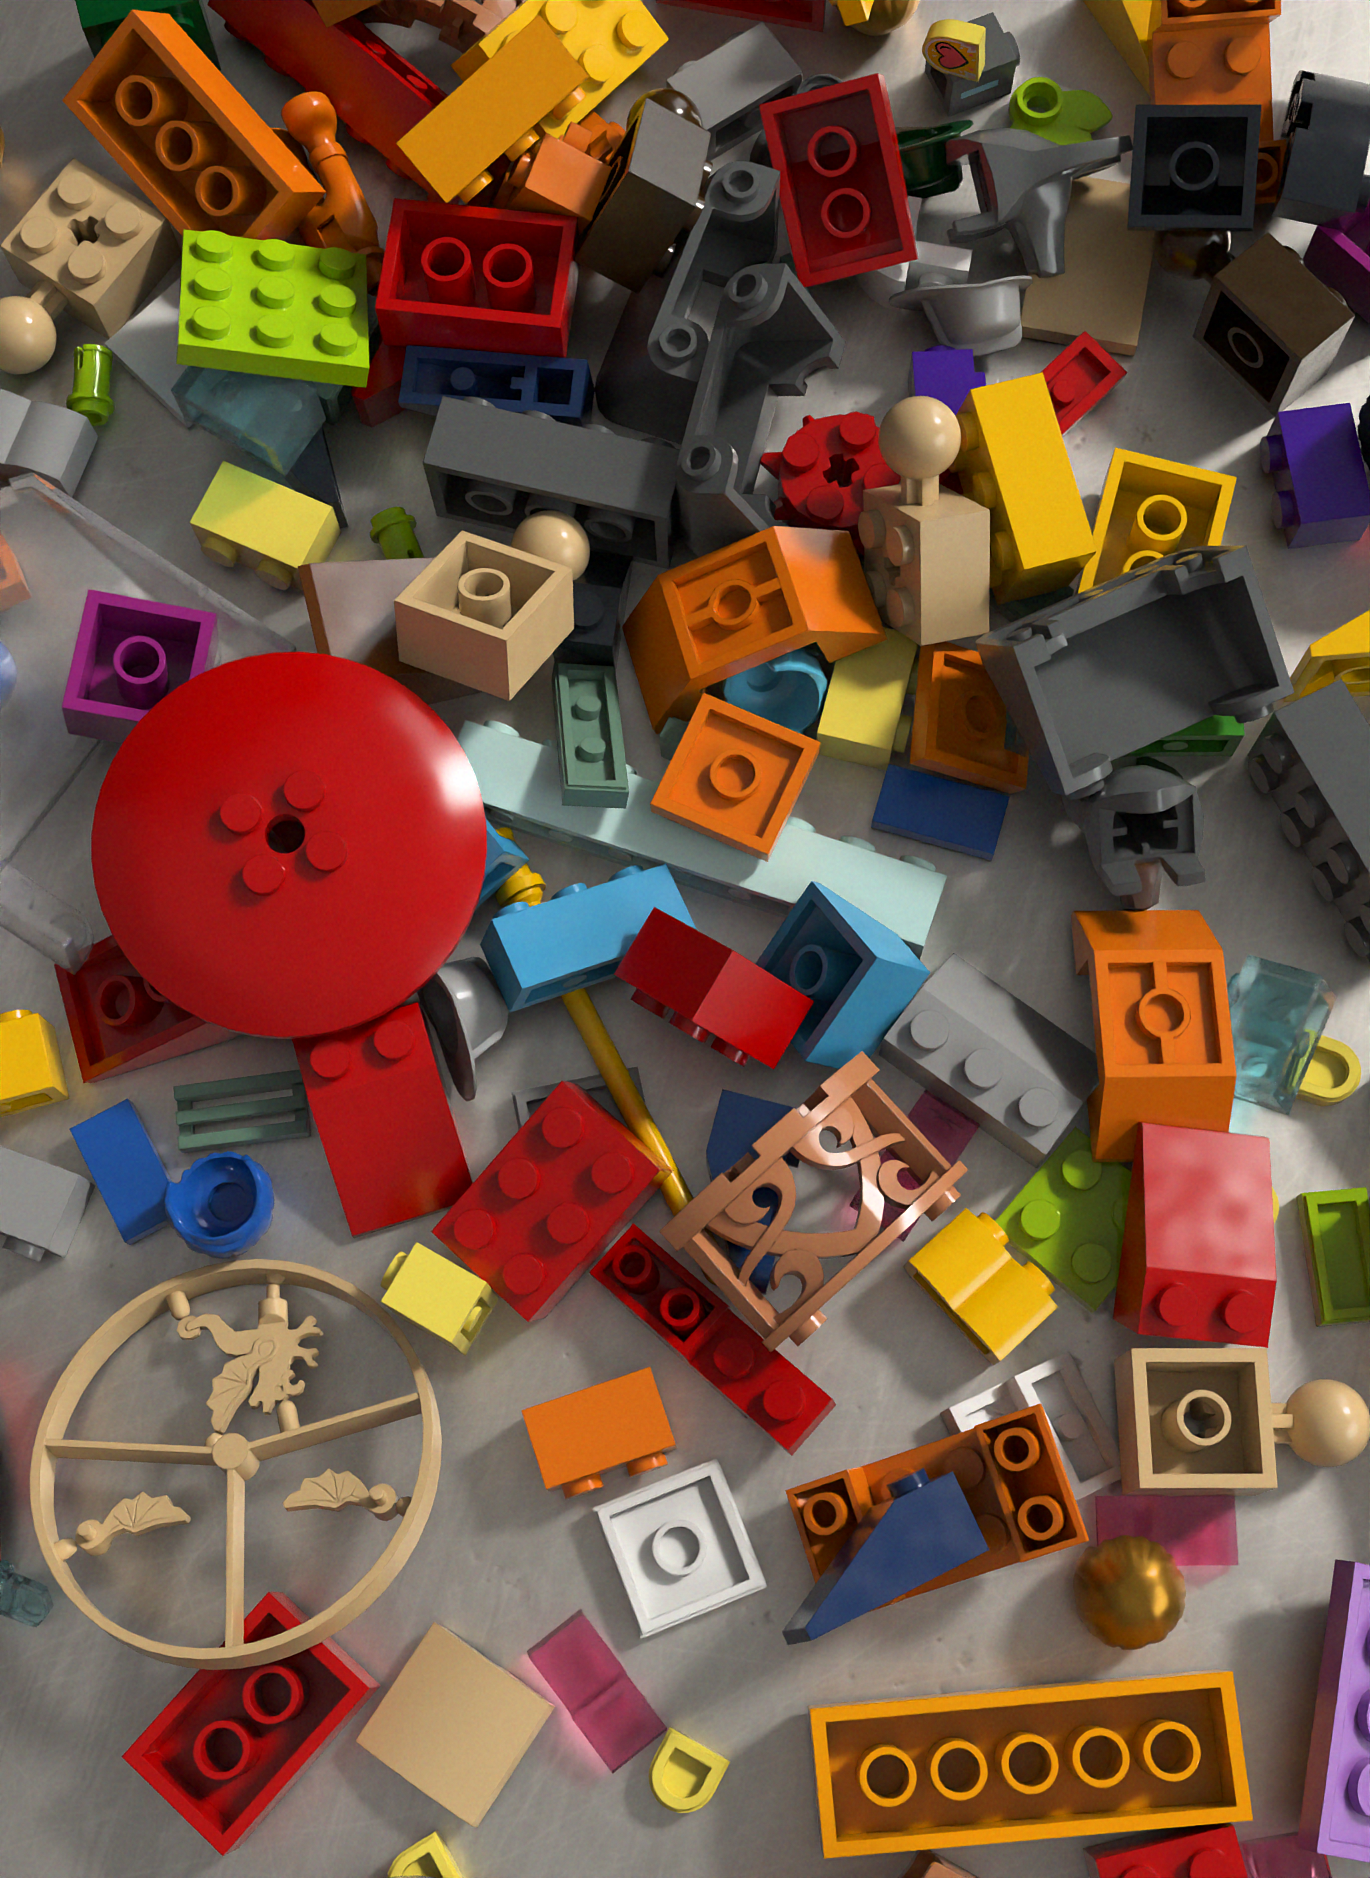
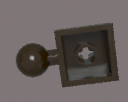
[573,88,713,294]
[1153,231,1355,417]

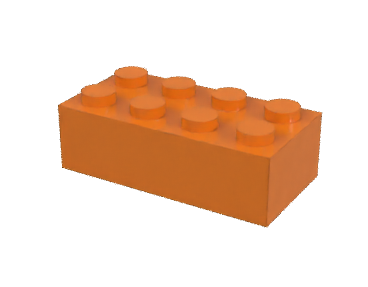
[62,10,326,241]

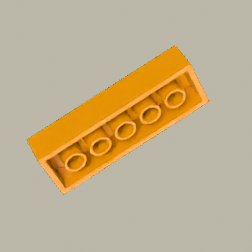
[807,1669,1253,1859]

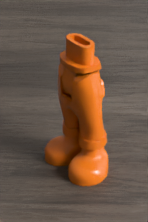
[270,91,385,297]

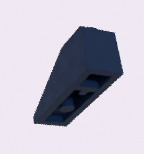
[398,345,595,427]
[782,1468,989,1645]

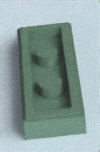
[551,663,629,809]

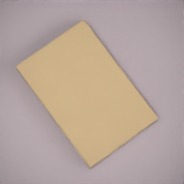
[1021,176,1155,356]

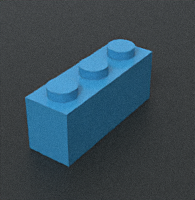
[480,864,697,1012]

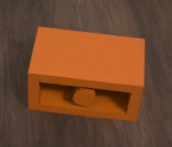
[521,1367,677,1500]

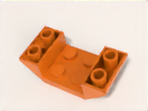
[1147,0,1286,205]
[622,526,888,734]
[1071,910,1237,1162]
[785,1404,1089,1612]

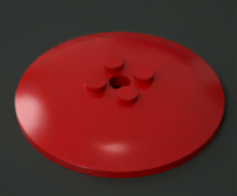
[91,652,487,1039]

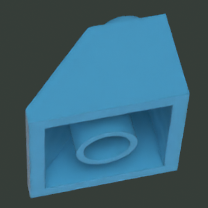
[755,881,930,1069]

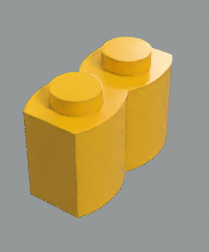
[903,1208,1058,1366]

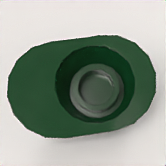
[895,120,974,199]

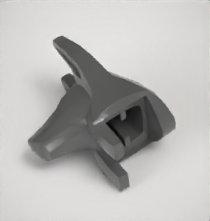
[944,128,1133,278]
[1060,756,1205,910]

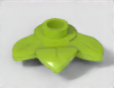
[1008,77,1113,177]

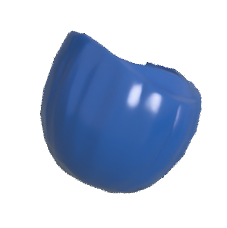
[163,1151,274,1258]

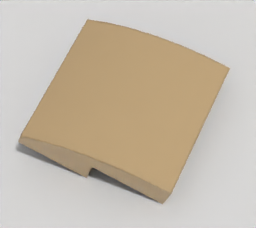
[355,1622,555,1828]

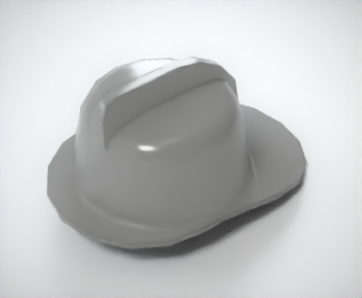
[889,275,1033,356]
[417,957,508,1101]

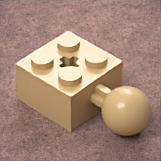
[0,158,181,374]
[858,396,990,646]
[394,510,590,701]
[1114,1348,1370,1496]

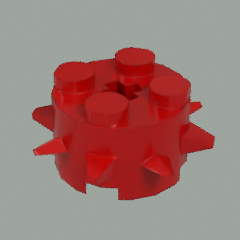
[760,411,901,556]

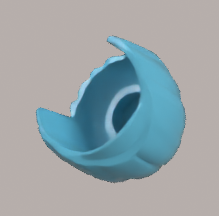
[722,648,828,734]

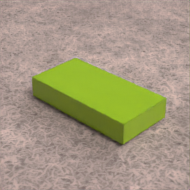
[1296,1187,1370,1327]

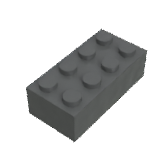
[423,396,680,569]
[1247,679,1370,962]

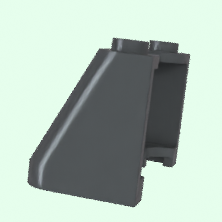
[595,161,780,445]
[675,263,846,557]
[975,545,1294,799]

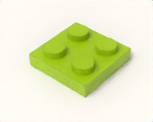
[995,1126,1132,1313]

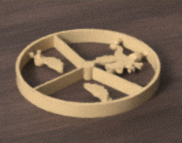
[30,1259,442,1670]

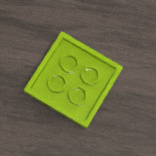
[176,229,369,388]

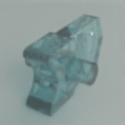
[0,1560,54,1627]

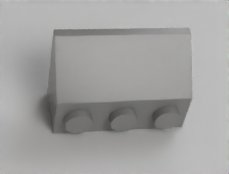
[879,953,1099,1168]

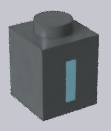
[925,12,1020,117]

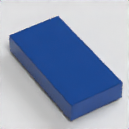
[871,764,1010,861]
[70,1099,172,1245]

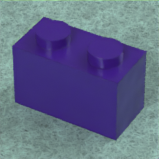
[1260,403,1370,549]

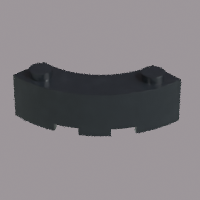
[1272,70,1370,231]

